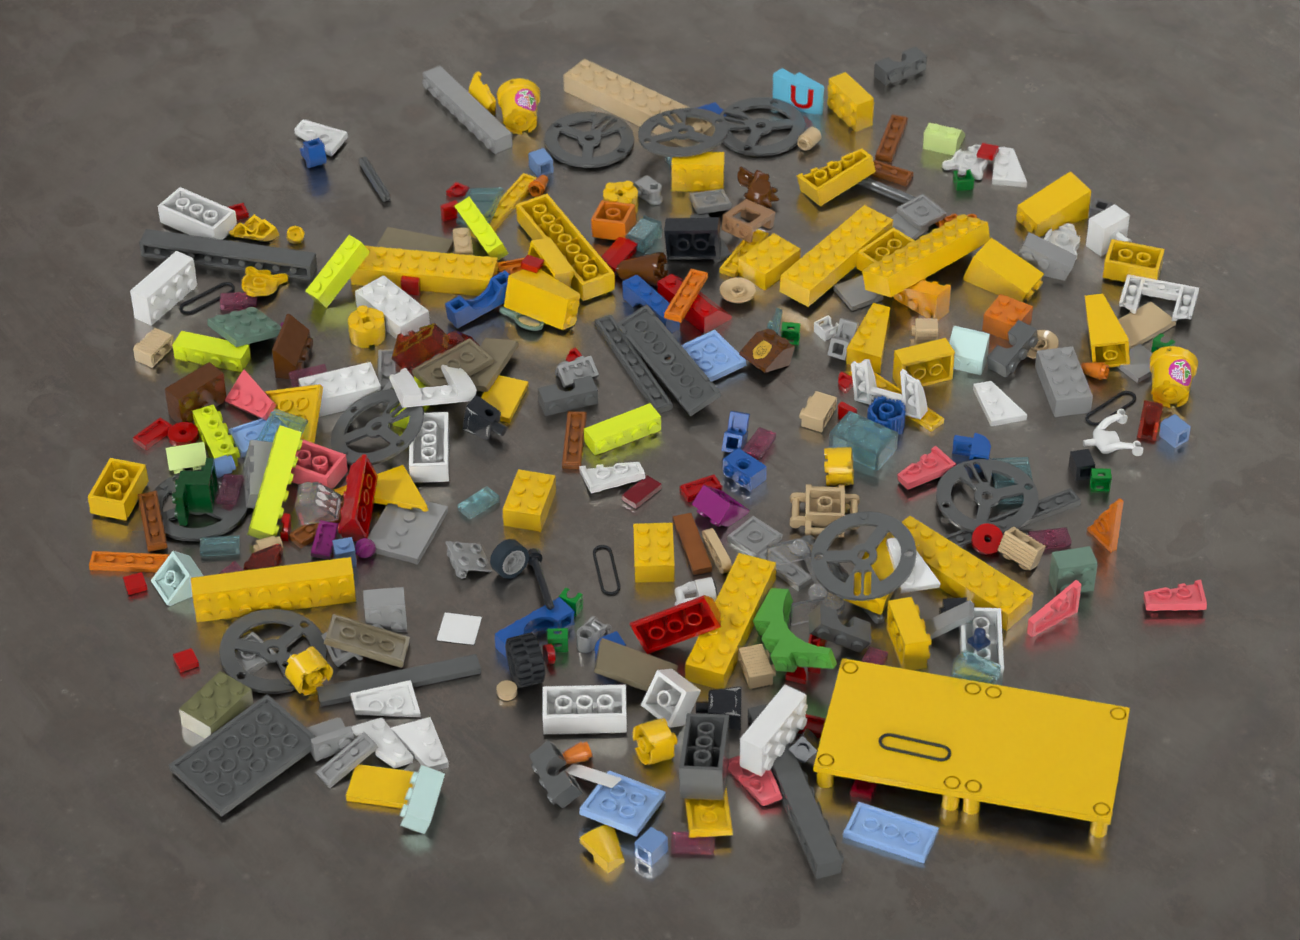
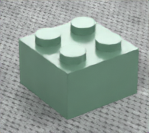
[1049,546,1098,596]

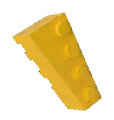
[796,149,876,206]
[846,303,890,374]

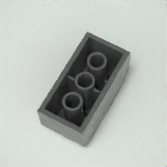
[679,713,730,800]

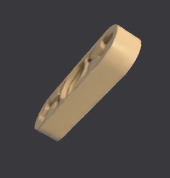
[702,528,732,574]

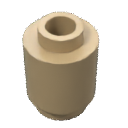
[797,127,822,150]
[253,536,283,559]

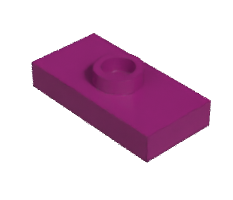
[311,520,338,560]

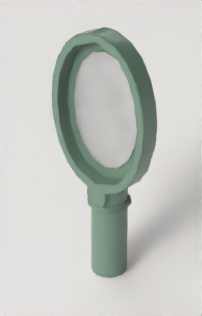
[499,306,544,331]

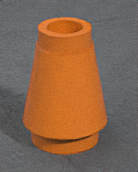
[528,175,549,197]
[1081,362,1109,380]
[562,741,593,765]

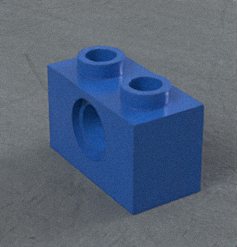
[723,448,767,492]

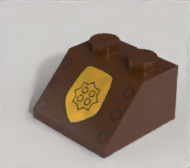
[739,329,795,373]

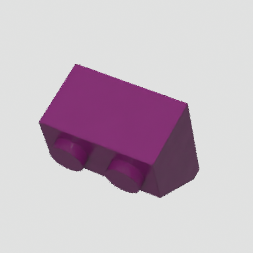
[692,485,750,527]

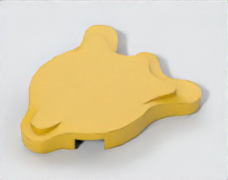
[241,266,288,297]

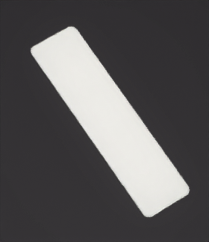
[565,763,622,788]

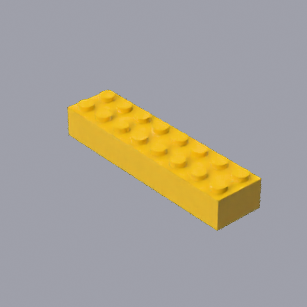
[516,194,615,301]
[779,205,893,307]
[862,215,990,297]
[351,245,498,296]
[887,516,1034,631]
[685,553,776,689]
[191,557,356,622]

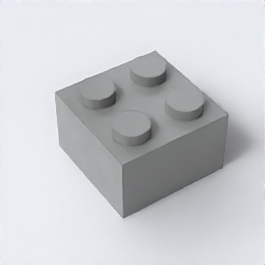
[363,587,407,633]

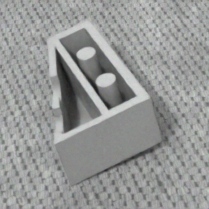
[1016,232,1077,281]
[243,440,273,508]

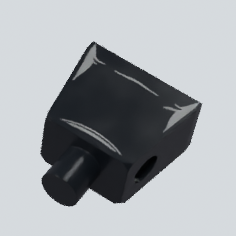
[463,395,508,440]
[696,687,742,730]

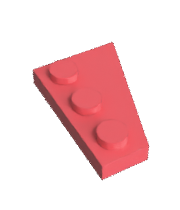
[224,369,277,421]
[897,446,956,490]
[1027,580,1082,637]
[1143,580,1207,611]
[728,755,782,806]

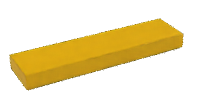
[719,229,769,278]

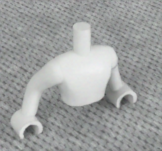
[1083,409,1143,456]

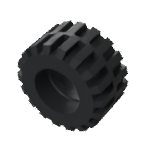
[505,632,545,688]

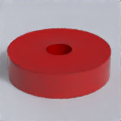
[168,422,199,447]
[971,523,1003,556]

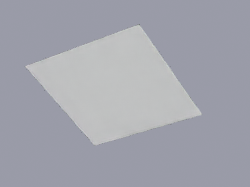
[437,613,482,645]

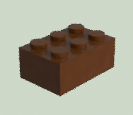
[165,362,227,423]

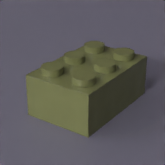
[179,671,254,739]

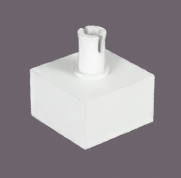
[1086,204,1132,256]
[641,669,701,728]

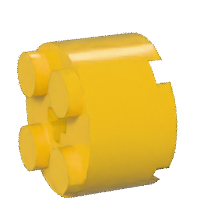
[603,181,638,213]
[348,305,386,348]
[824,447,854,487]
[285,646,333,695]
[633,718,677,765]

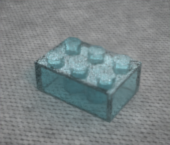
[829,411,898,471]

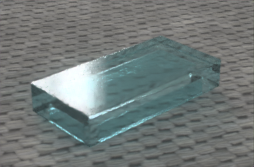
[200,535,240,556]

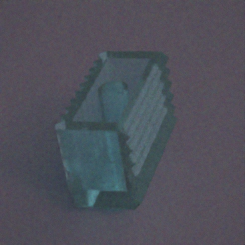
[626,215,663,253]
[951,649,1001,684]

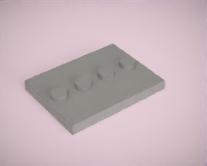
[367,500,448,564]

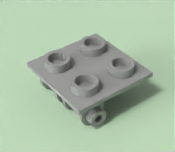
[445,541,493,579]

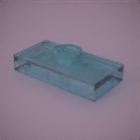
[766,308,783,334]
[457,486,500,519]

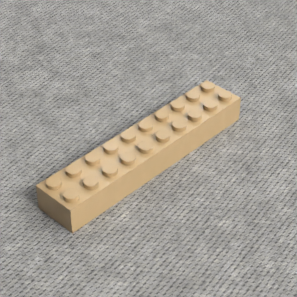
[564,59,718,147]

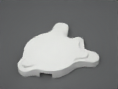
[942,144,987,180]
[1044,223,1080,259]

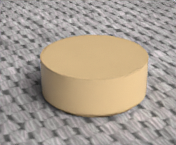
[497,680,517,701]

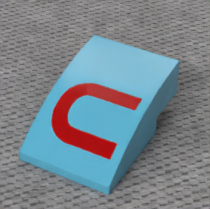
[772,68,824,115]

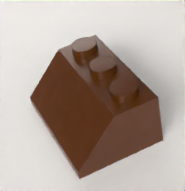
[272,314,313,380]

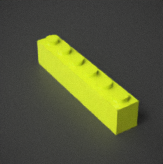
[247,425,303,539]

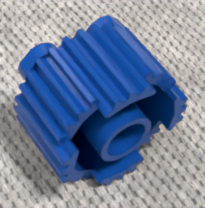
[867,396,906,440]

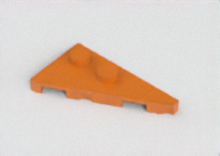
[1087,498,1124,553]

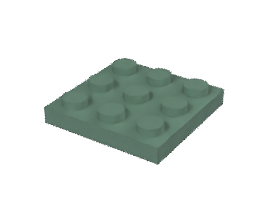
[207,307,281,347]

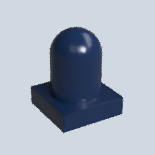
[967,627,991,651]

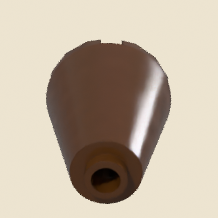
[616,252,668,288]

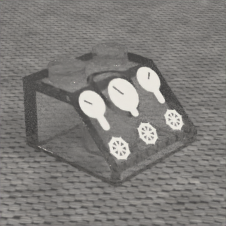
[295,482,342,525]

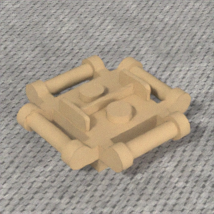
[790,484,860,538]

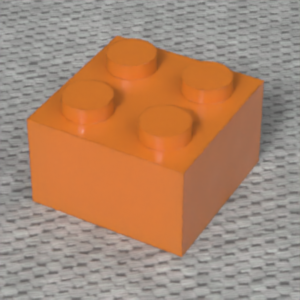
[591,200,636,240]
[982,294,1033,341]

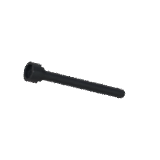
[528,548,554,610]

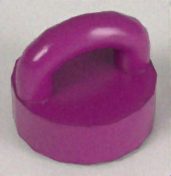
[355,538,376,558]

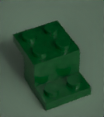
[172,458,218,526]

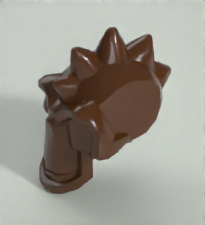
[737,167,779,208]

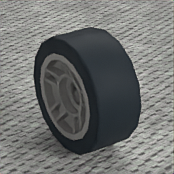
[490,539,529,579]

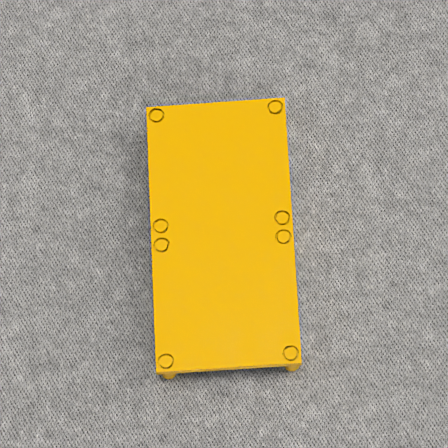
[813,658,1130,838]

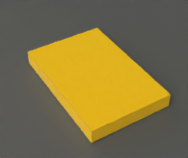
[481,375,529,423]
[346,764,413,808]
[685,788,732,838]

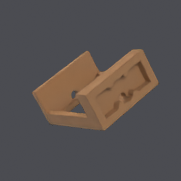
[721,199,775,243]

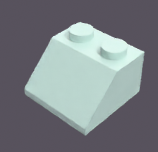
[949,326,990,375]
[151,551,204,606]

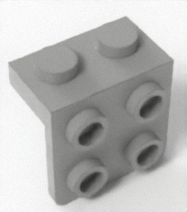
[307,717,354,761]

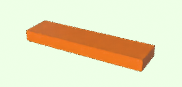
[664,269,708,322]
[89,551,170,573]

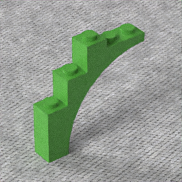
[753,588,837,672]

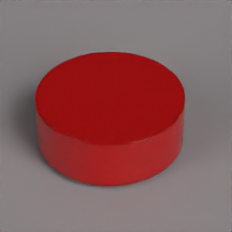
[542,644,556,665]

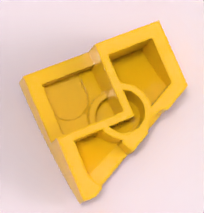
[468,71,496,115]
[229,214,279,241]
[580,825,624,874]

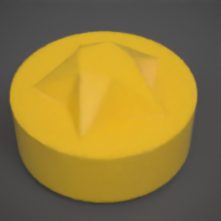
[286,226,304,244]

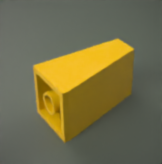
[1016,172,1092,237]
[963,237,1044,302]
[504,269,581,330]
[1085,294,1130,367]
[844,534,895,615]

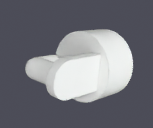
[674,577,718,606]

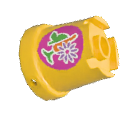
[496,78,541,135]
[1150,346,1198,408]

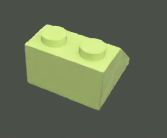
[923,123,966,156]
[166,442,207,474]

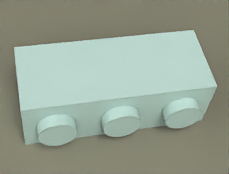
[400,765,445,834]

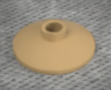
[720,278,756,303]
[1027,330,1059,359]

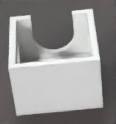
[814,315,839,341]

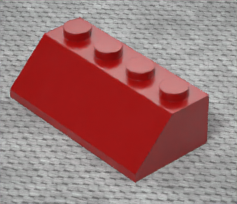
[658,274,732,334]
[338,454,378,541]
[630,595,721,654]

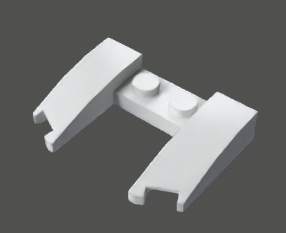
[1119,275,1199,321]
[851,359,928,419]
[389,365,476,408]

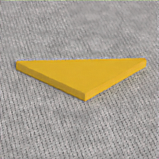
[264,384,323,443]
[334,465,428,512]

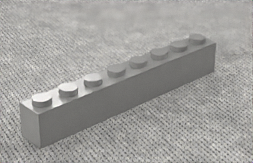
[422,66,512,154]

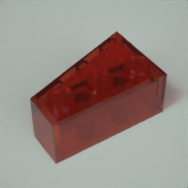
[391,323,450,371]

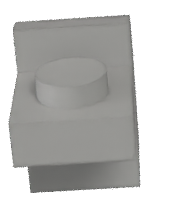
[827,318,859,360]

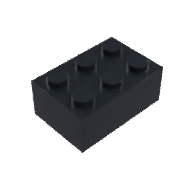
[664,217,722,260]

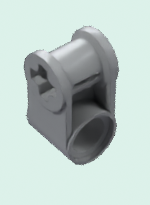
[633,175,663,205]
[576,616,612,653]

